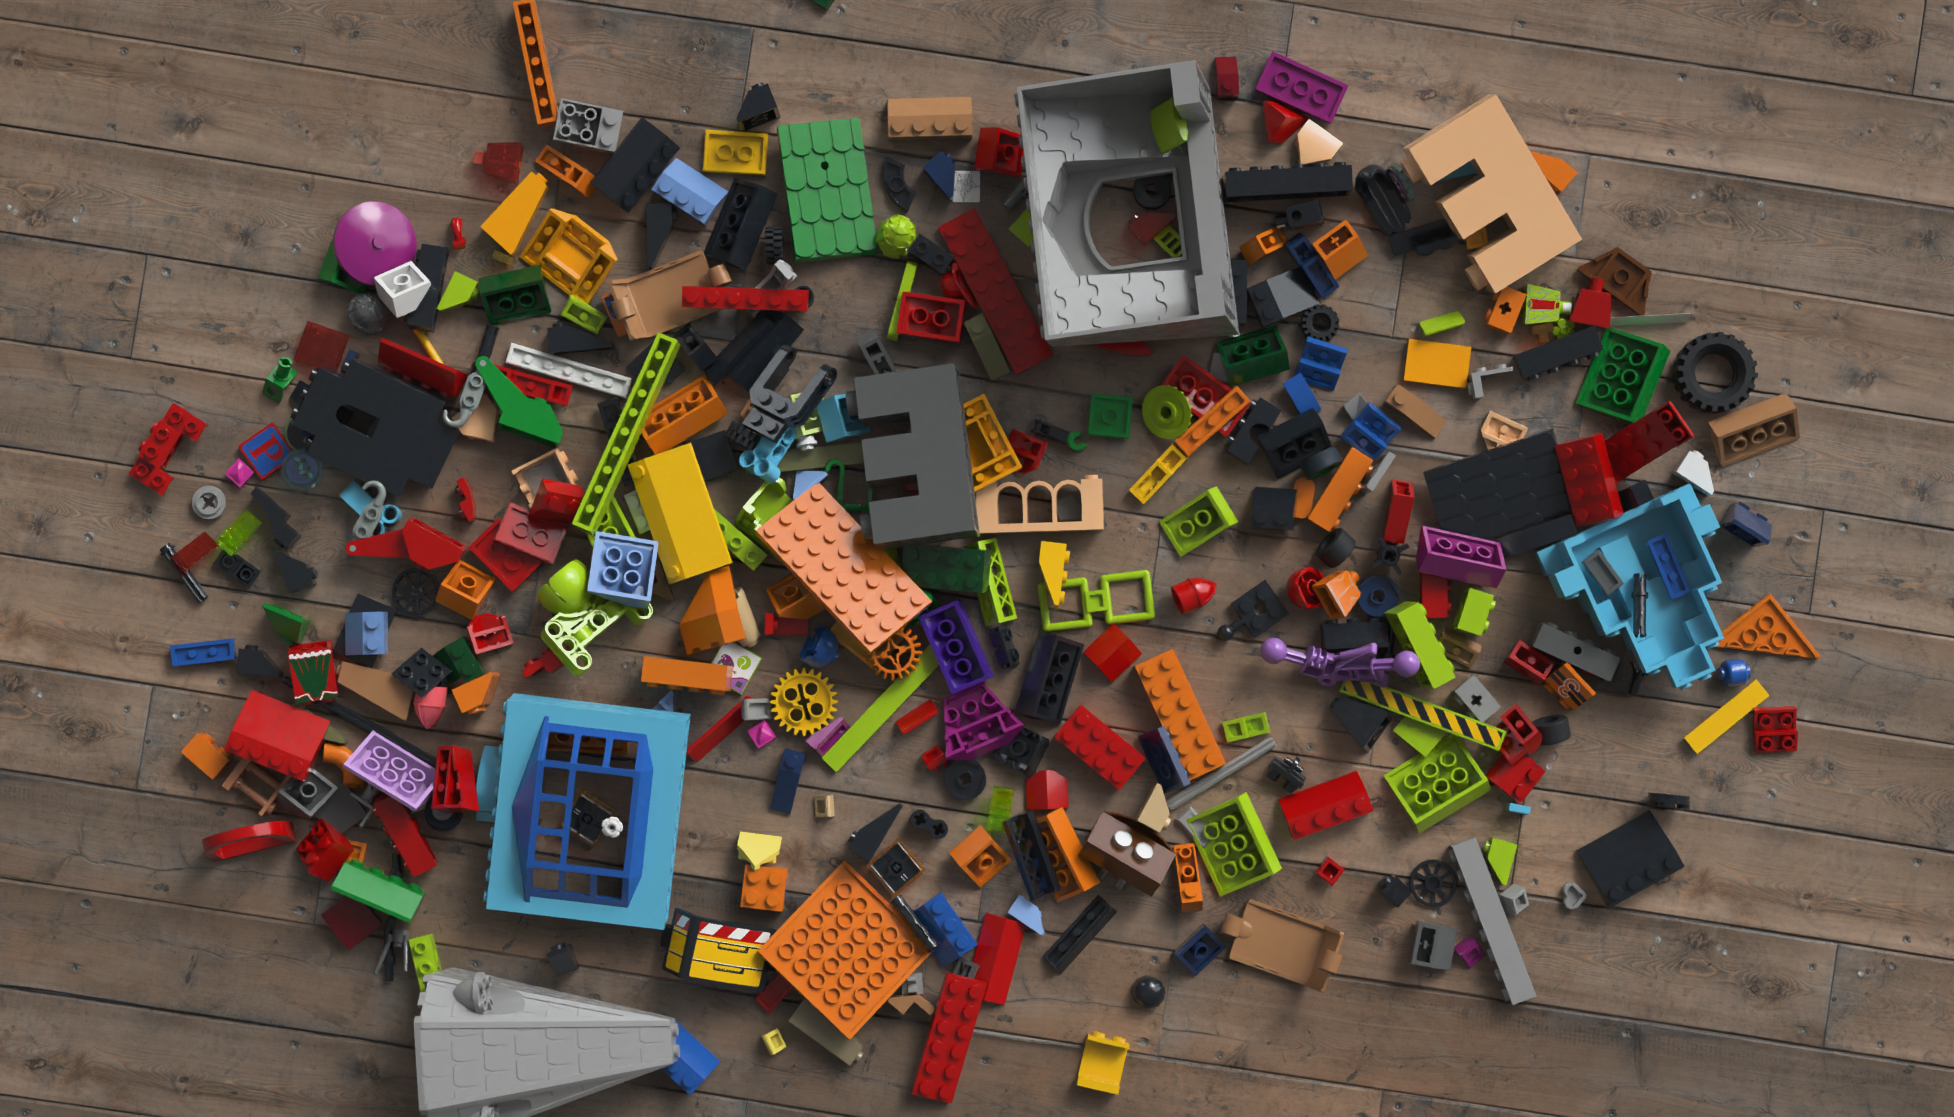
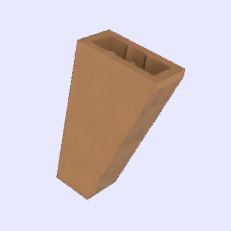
[336,661,415,720]

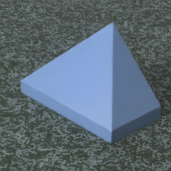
[793,470,828,500]

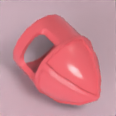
[413,686,448,729]

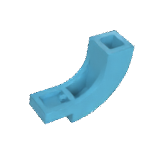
[476,745,502,823]

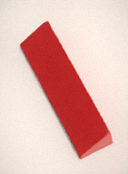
[686,695,753,762]

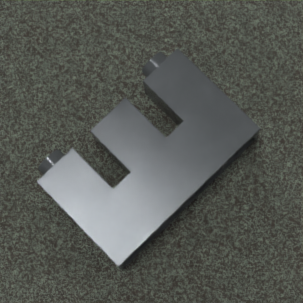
[846,363,980,550]

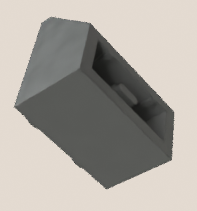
[1408,920,1458,970]

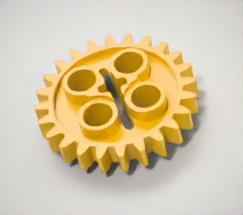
[770,668,838,736]

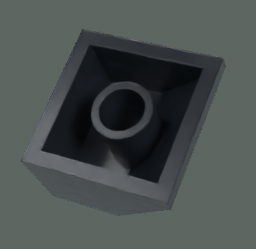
[1250,487,1297,531]

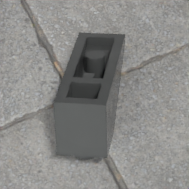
[855,328,897,375]

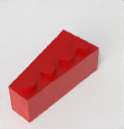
[372,792,437,877]

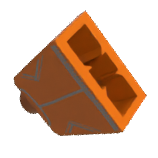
[1312,570,1361,619]

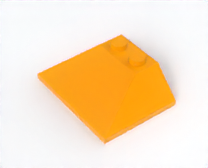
[520,208,618,304]
[964,394,1022,492]

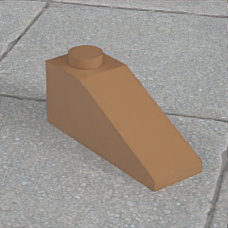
[1383,384,1447,438]

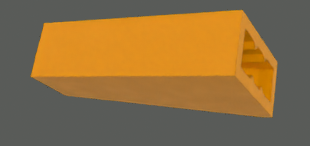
[480,171,549,257]

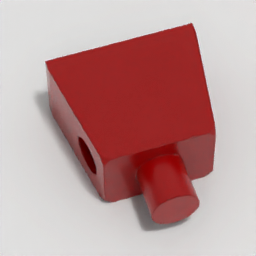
[1568,277,1611,328]

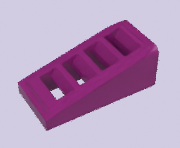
[805,717,850,757]

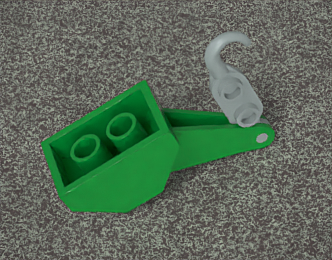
[443,356,563,449]

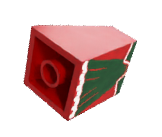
[288,640,338,705]

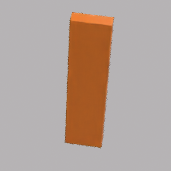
[1174,386,1251,457]

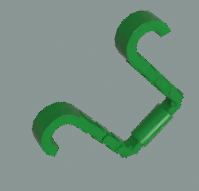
[825,459,873,512]

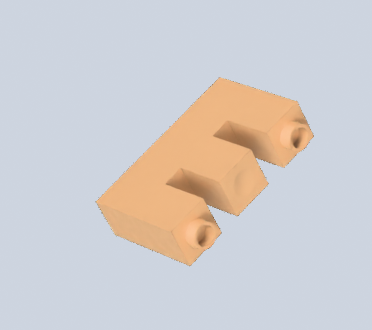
[1400,94,1582,293]

